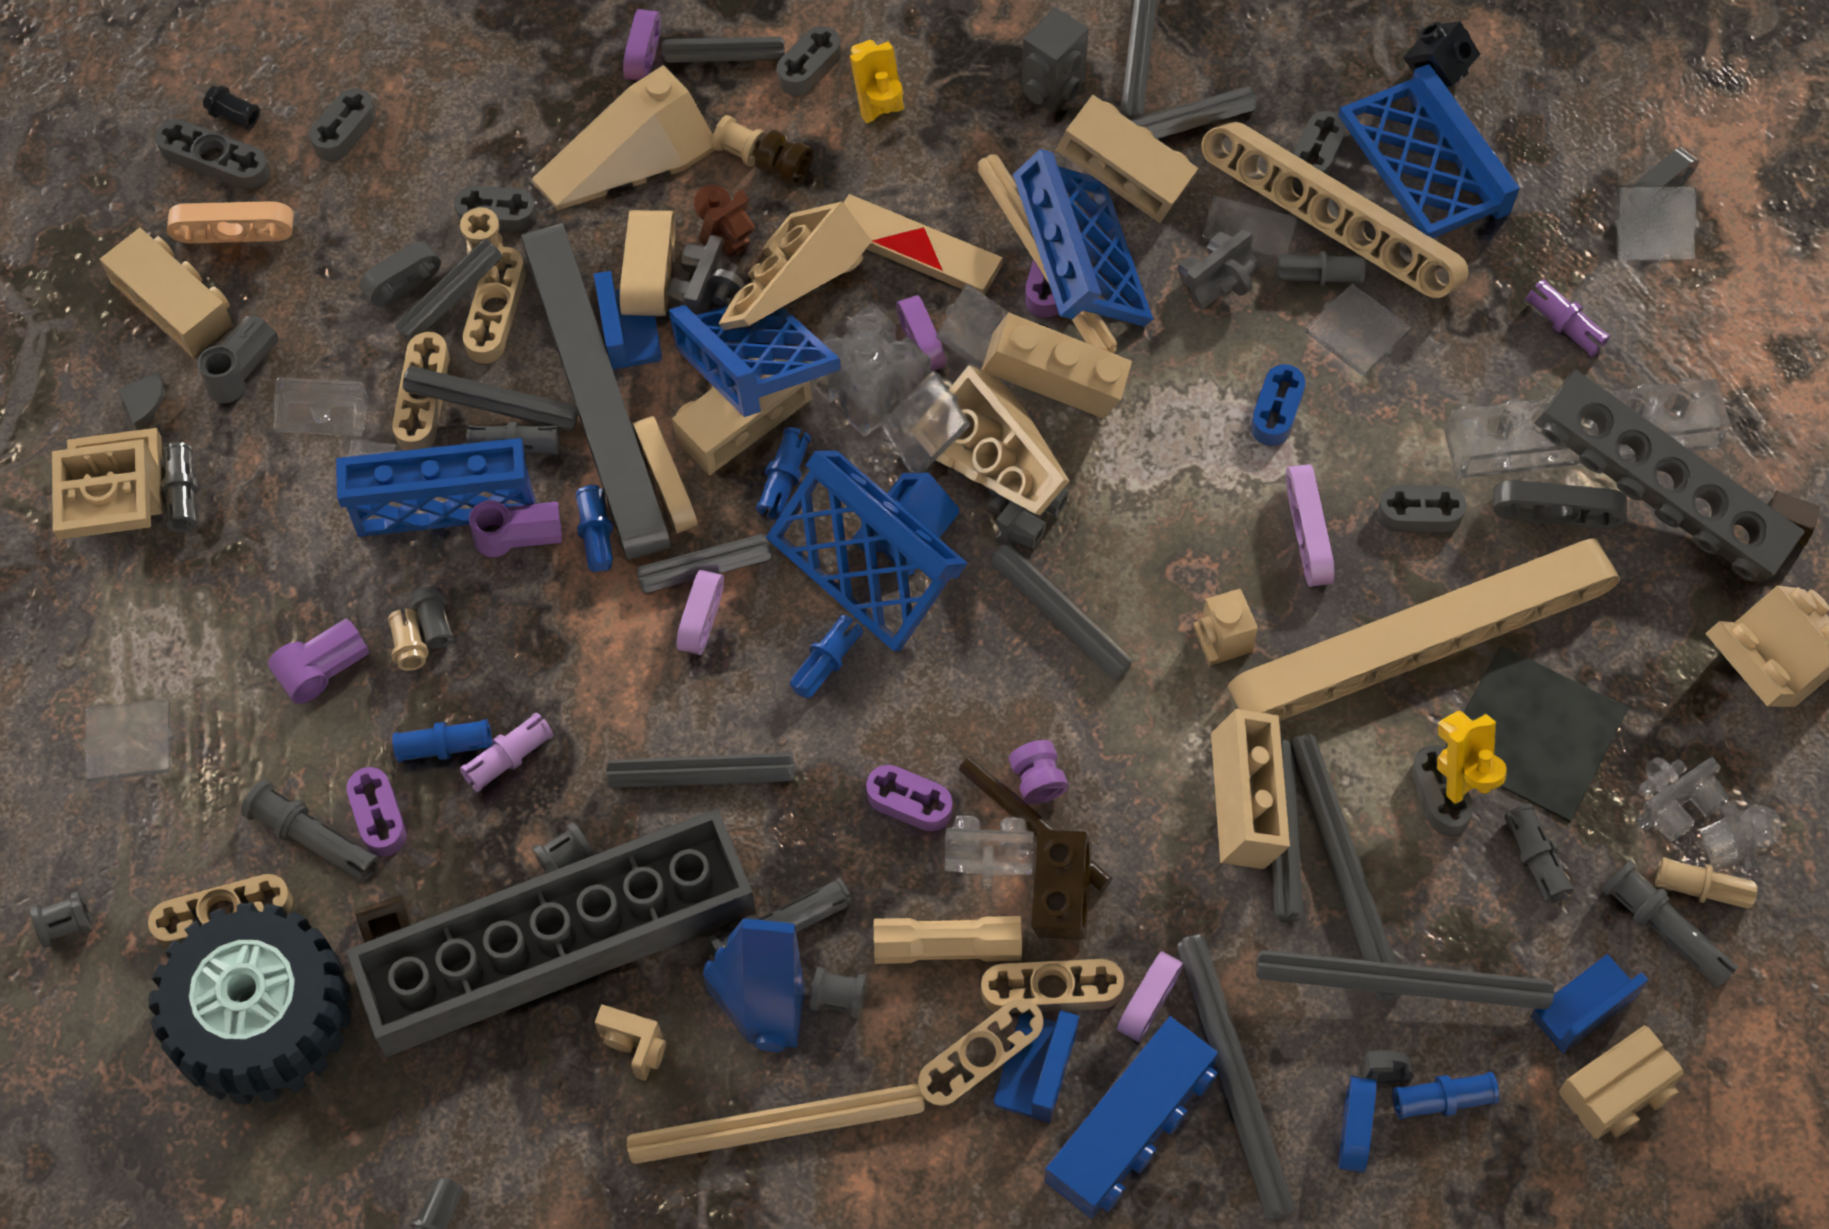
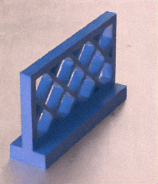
[1338,64,1520,238]
[1013,149,1153,326]
[669,304,841,417]
[336,438,537,537]
[766,451,968,652]

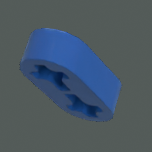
[1251,364,1305,446]
[1338,1075,1376,1173]

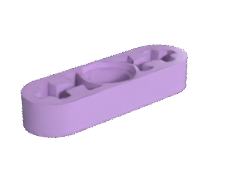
[1286,464,1335,587]

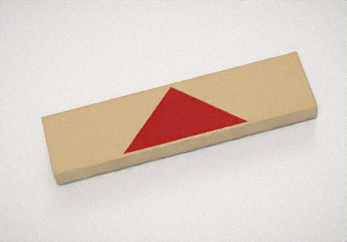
[843,194,1002,298]

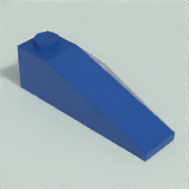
[703,918,805,1052]

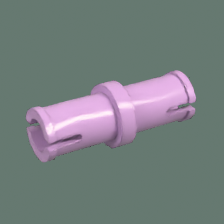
[460,713,554,792]

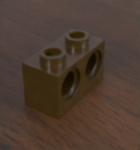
[1031,830,1092,940]

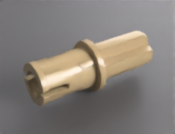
[1655,857,1757,909]

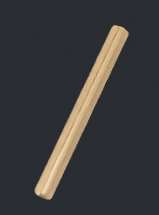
[978,154,1117,354]
[627,1084,925,1164]

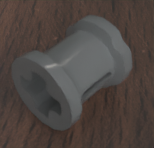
[531,822,595,873]
[30,891,93,948]
[810,967,867,1019]

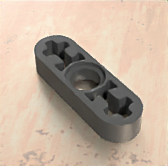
[155,119,271,190]
[1493,480,1627,529]

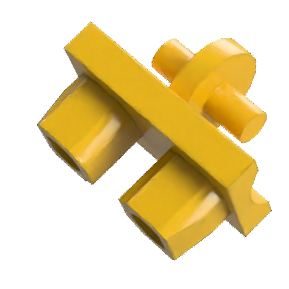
[850,40,904,124]
[1437,711,1507,804]

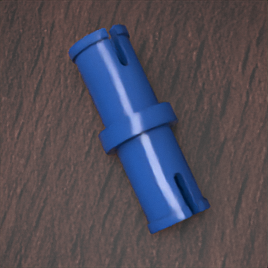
[756,427,811,520]
[392,719,492,763]
[1392,1072,1499,1120]

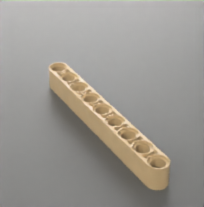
[1228,538,1620,722]

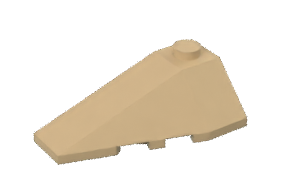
[532,65,715,211]
[719,202,872,330]
[913,365,1070,515]

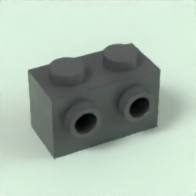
[1022,7,1089,112]

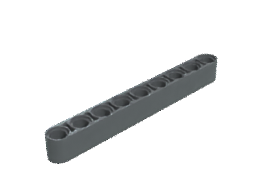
[521,223,671,561]

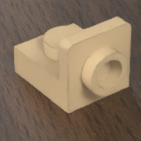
[594,1004,666,1081]

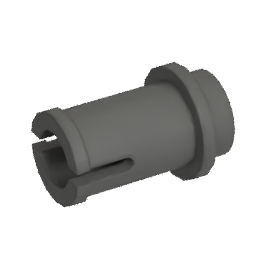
[411,586,454,649]

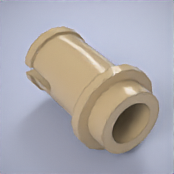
[388,609,429,671]

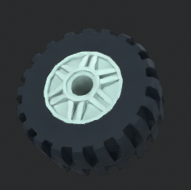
[148,903,352,1104]

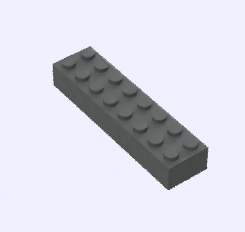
[346,808,756,1057]

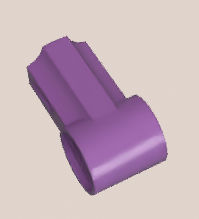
[469,500,562,557]
[268,618,370,704]

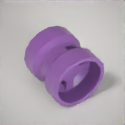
[1009,740,1069,805]

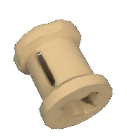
[711,115,767,167]
[460,207,504,254]

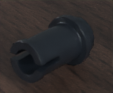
[203,85,261,131]

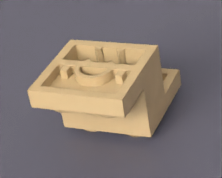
[52,428,164,540]
[1705,585,1829,707]

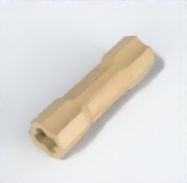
[874,916,1022,964]

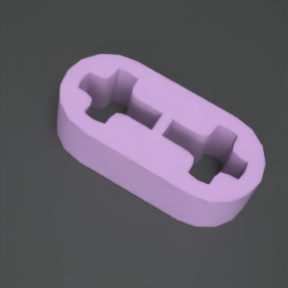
[676,570,724,655]
[1117,951,1184,1043]

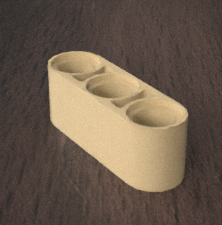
[620,210,675,316]

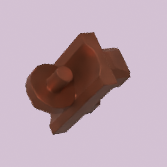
[693,185,755,259]

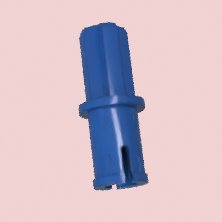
[575,485,613,572]
[789,615,863,699]

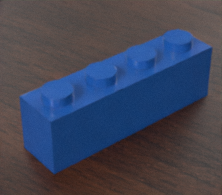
[1044,1016,1218,1219]

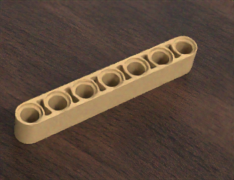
[1201,122,1469,298]

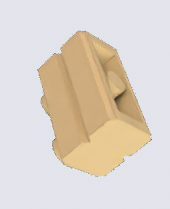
[1559,1025,1684,1140]

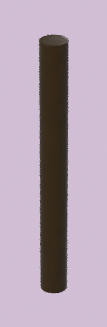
[959,756,1113,892]

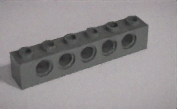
[1534,369,1805,584]

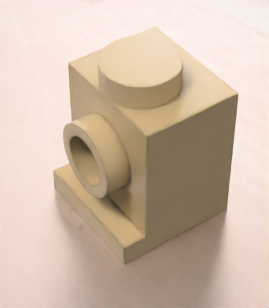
[1193,588,1258,666]

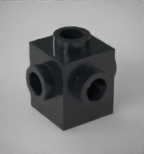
[1403,21,1480,87]

